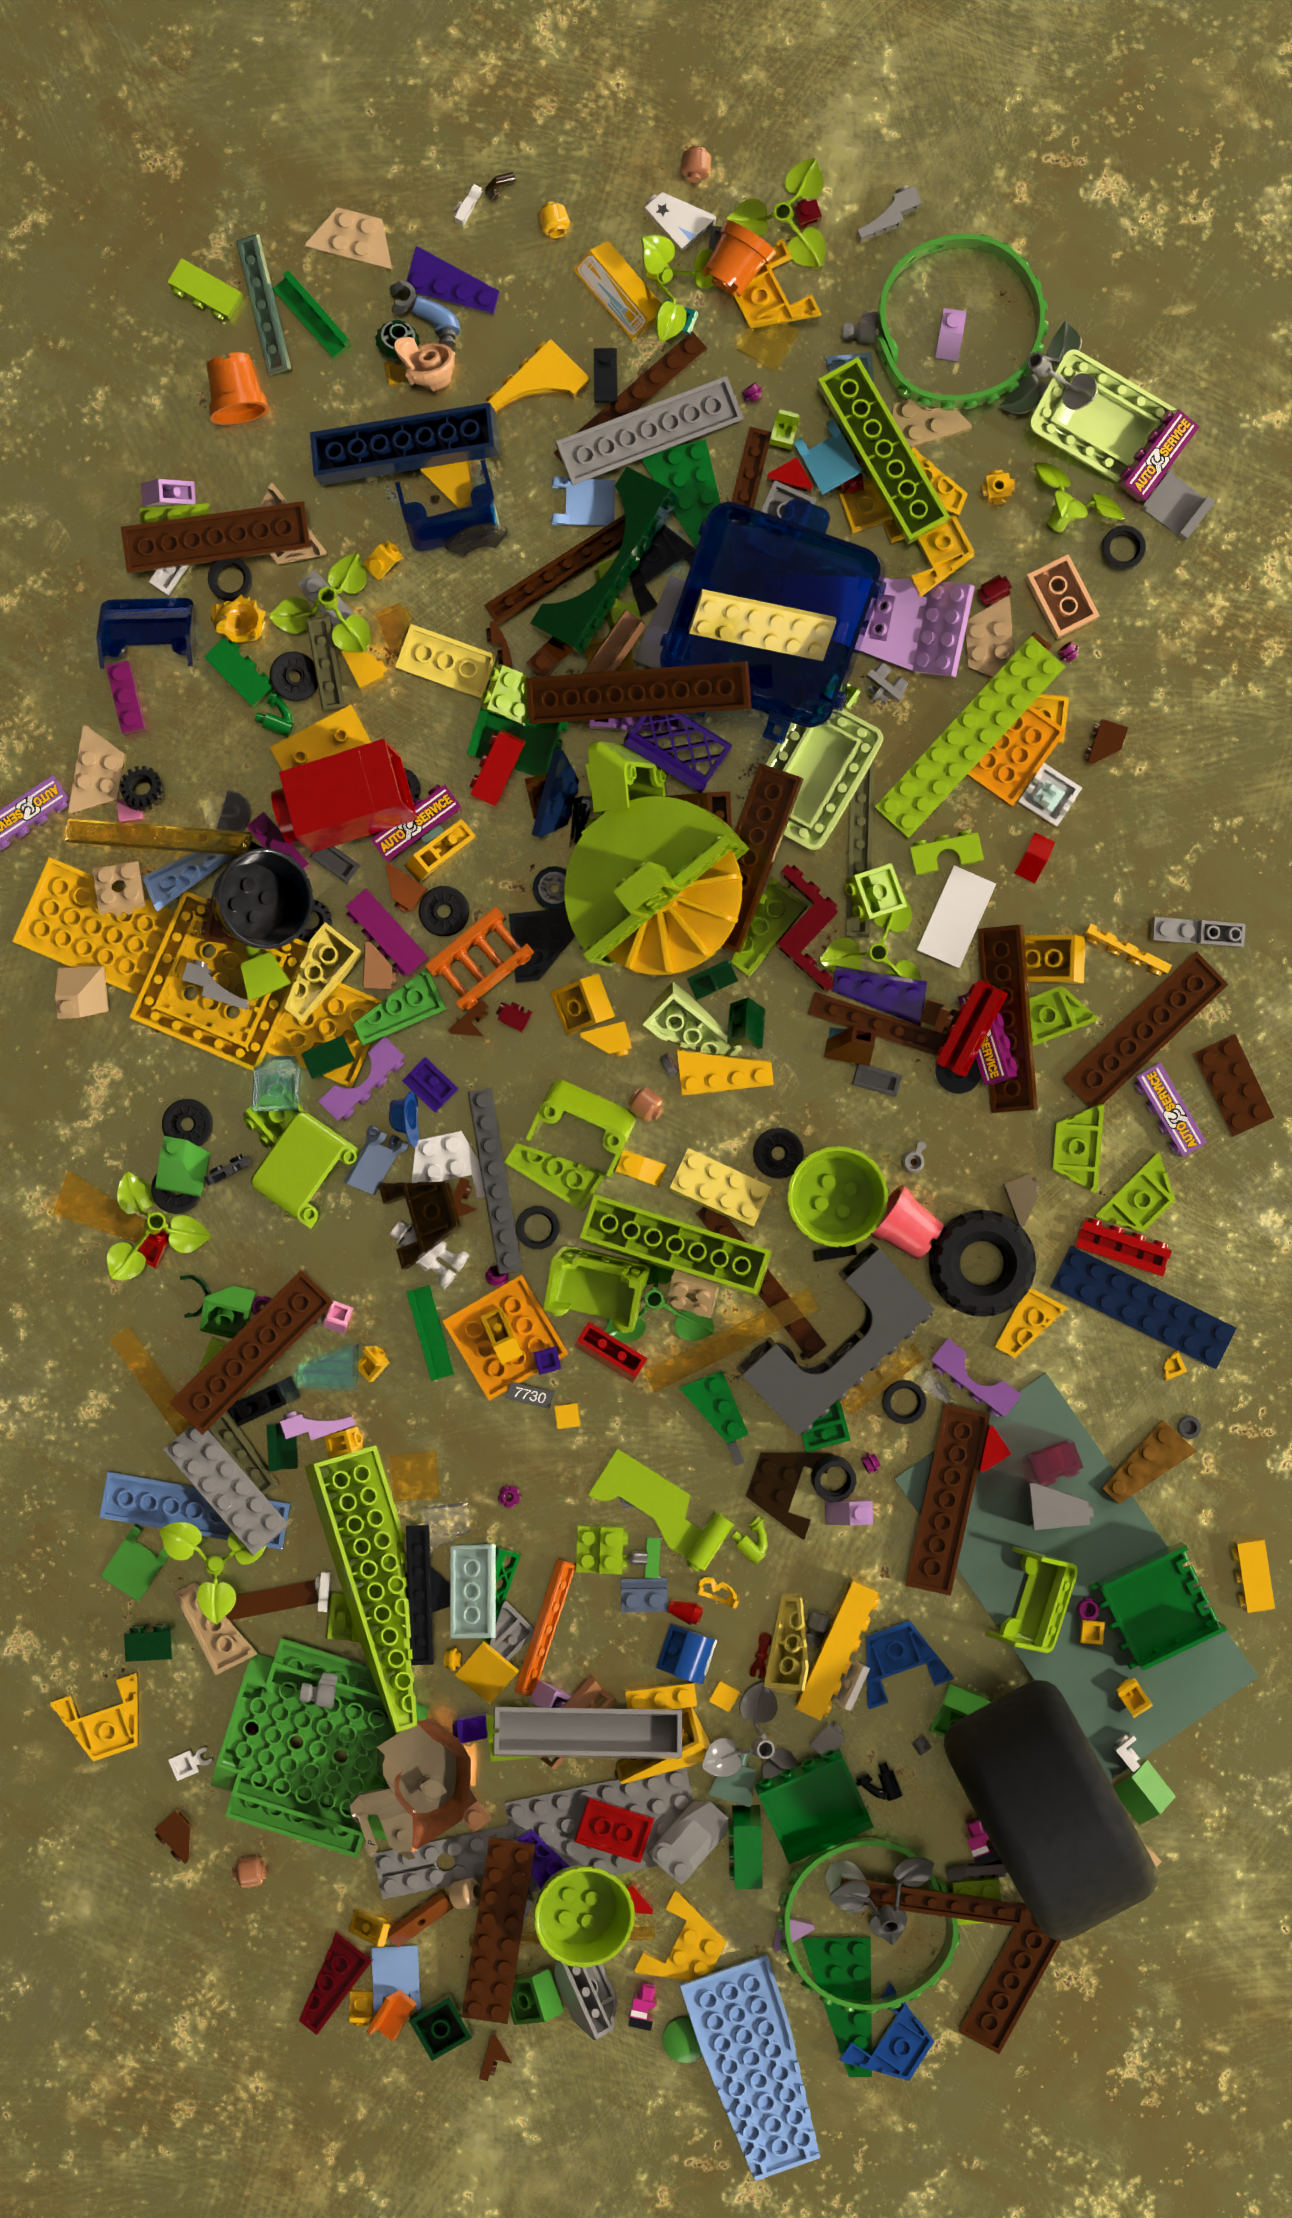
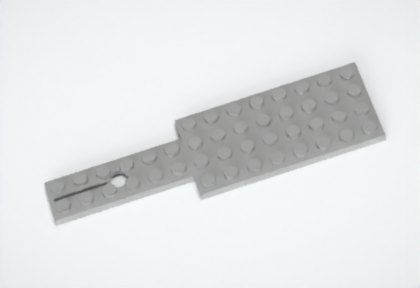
[373,1767,693,1899]

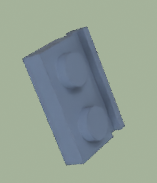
[621,1577,668,1613]

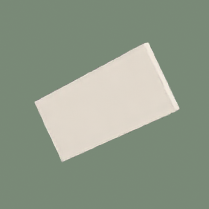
[917,865,996,969]

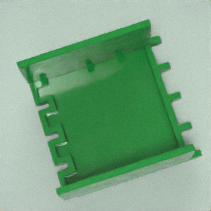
[1089,1542,1227,1671]

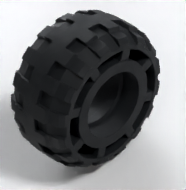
[929,1210,1036,1317]

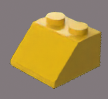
[550,974,615,1035]

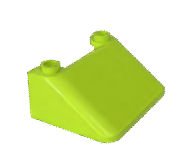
[251,1112,361,1229]

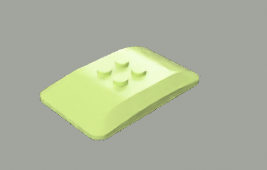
[1029,350,1177,482]
[743,695,883,850]

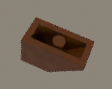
[526,639,573,677]

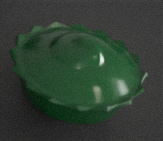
[375,320,420,360]

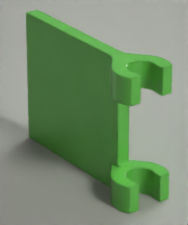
[101,1524,170,1602]

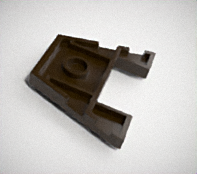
[378,1182,461,1270]
[746,1452,834,1539]

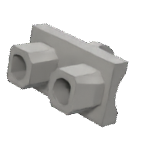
[866,662,908,704]

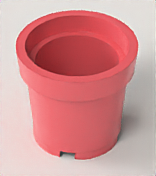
[871,1185,944,1260]

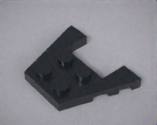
[629,524,716,617]

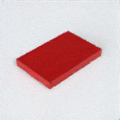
[574,1797,655,1863]

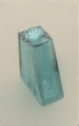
[294,1344,359,1391]

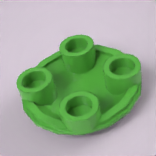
[663,2017,702,2064]

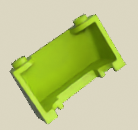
[543,1246,650,1333]

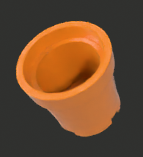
[701,220,776,297]
[207,352,269,425]

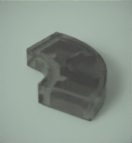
[444,523,508,557]

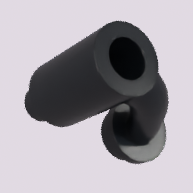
[856,1761,903,1801]

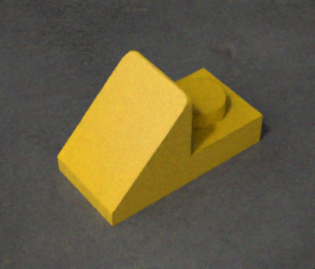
[348,1909,390,1947]

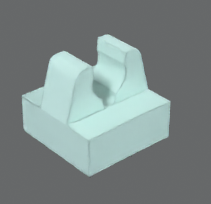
[1033,780,1065,812]

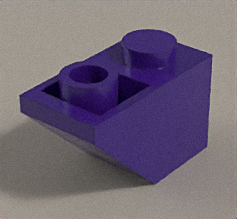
[453,1712,488,1743]

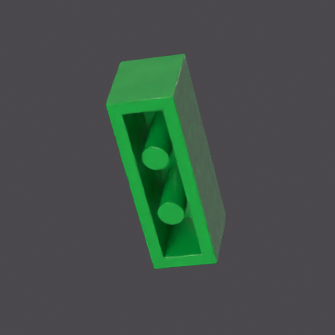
[204,637,274,709]

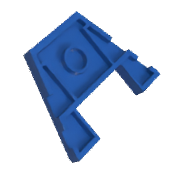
[866,1620,954,1709]
[838,1983,934,2081]

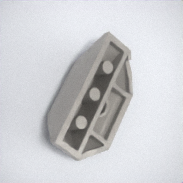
[554,1959,617,2040]

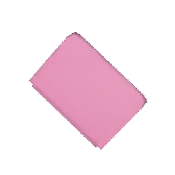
[117,799,143,823]
[323,1300,354,1334]

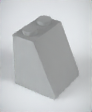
[1026,1480,1093,1530]

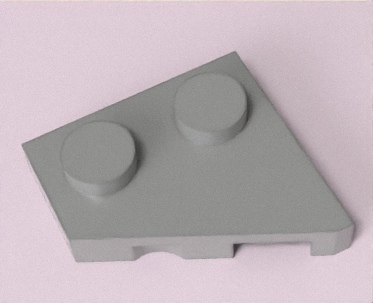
[489,1600,535,1661]

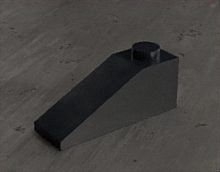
[227,1376,301,1427]

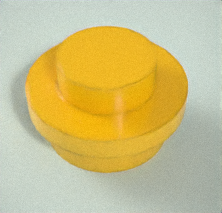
[444,1648,462,1671]

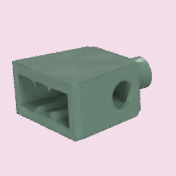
[708,1748,755,1807]

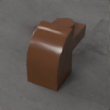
[920,997,959,1033]

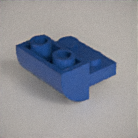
[656,1624,718,1684]

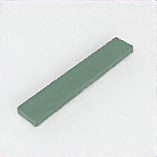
[236,234,291,376]

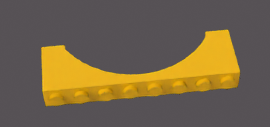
[420,339,590,512]

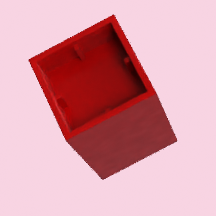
[271,739,418,853]

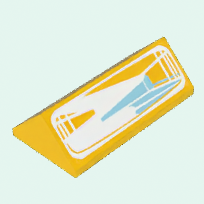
[573,241,661,341]

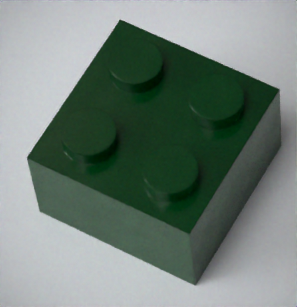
[124,1623,177,1662]
[409,1993,473,2061]

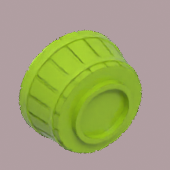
[787,1146,888,1247]
[534,1865,635,1968]

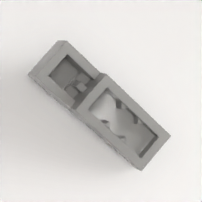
[856,186,922,242]
[298,570,354,627]
[182,959,250,1011]

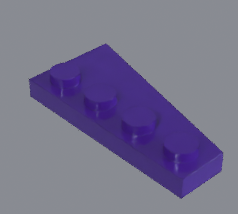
[406,246,499,315]
[832,966,927,1026]
[513,1828,570,1889]

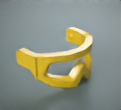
[695,1577,739,1609]

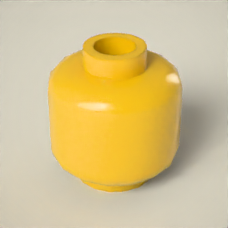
[537,202,570,238]

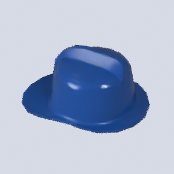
[389,1092,419,1147]

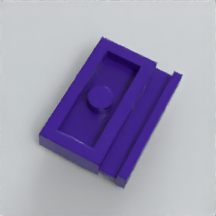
[402,1057,459,1113]

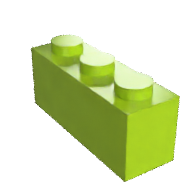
[168,258,243,321]

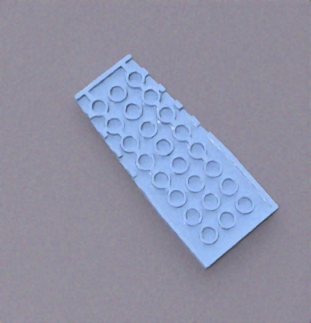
[679,1954,821,2181]

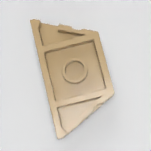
[305,207,392,271]
[892,390,972,448]
[259,482,328,565]
[966,596,1014,678]
[68,725,126,814]

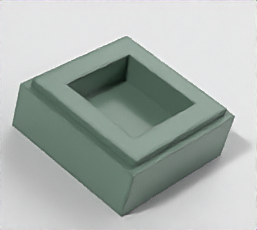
[421,824,445,845]

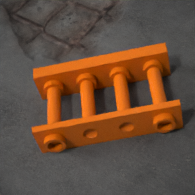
[425,907,534,1011]

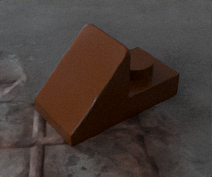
[525,774,547,819]
[448,1000,489,1037]
[452,1177,478,1217]
[479,2030,513,2081]

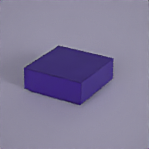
[533,1346,562,1375]

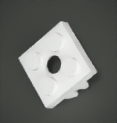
[1018,763,1082,827]

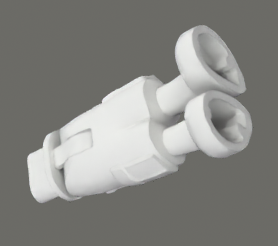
[390,1220,470,1290]

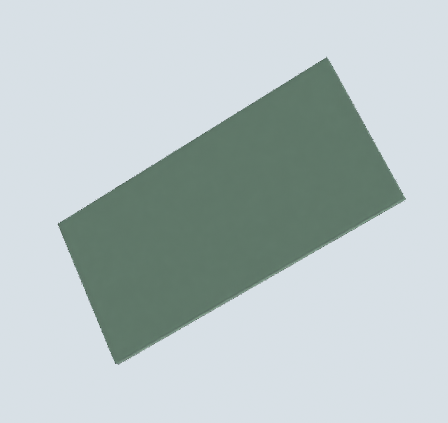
[894,1372,1258,1781]

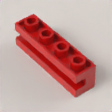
[936,980,1008,1076]
[1074,1217,1172,1277]

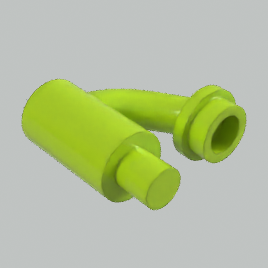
[731,1516,767,1566]

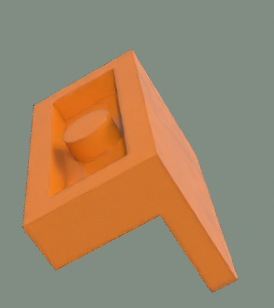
[366,1990,417,2041]

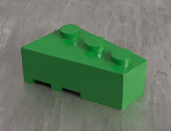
[679,1369,749,1444]
[728,1805,763,1890]

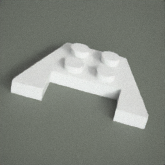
[408,1131,485,1211]

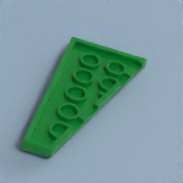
[640,439,737,580]
[801,1936,872,2077]

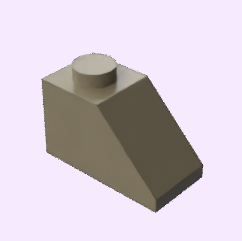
[1003,1174,1040,1227]

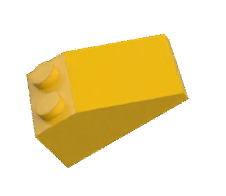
[1024,935,1085,984]

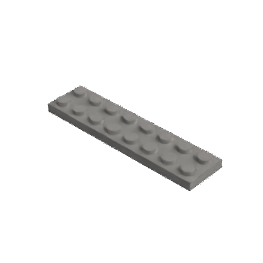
[555,376,743,486]

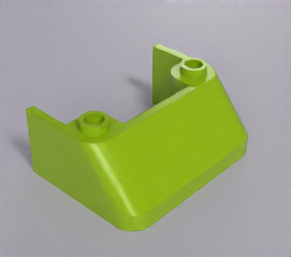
[588,741,666,812]
[526,1080,635,1178]
[985,1546,1078,1653]

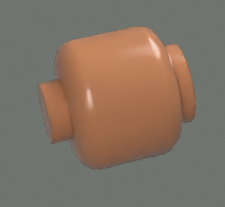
[680,146,712,183]
[628,1088,664,1122]
[232,1856,267,1888]

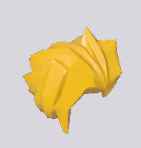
[210,594,266,643]

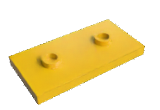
[270,704,371,771]

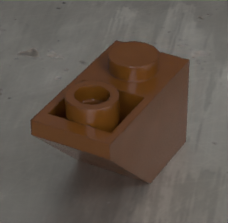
[1084,719,1128,766]
[824,1026,876,1066]
[154,1808,193,1864]

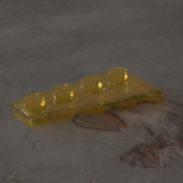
[53,1170,146,1243]

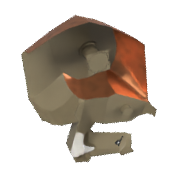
[348,1719,471,1860]

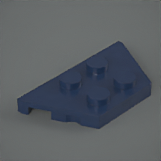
[531,749,579,837]

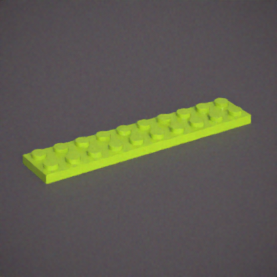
[875,636,1065,838]

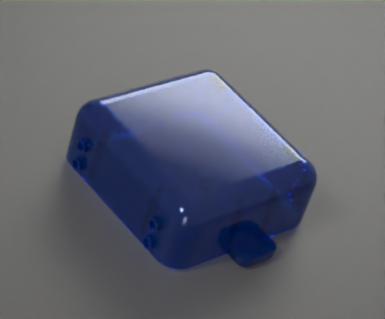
[660,499,887,744]

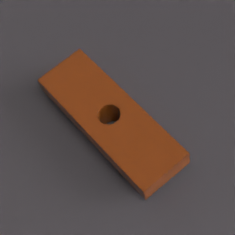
[387,1892,454,1948]

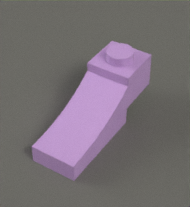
[280,1411,355,1440]

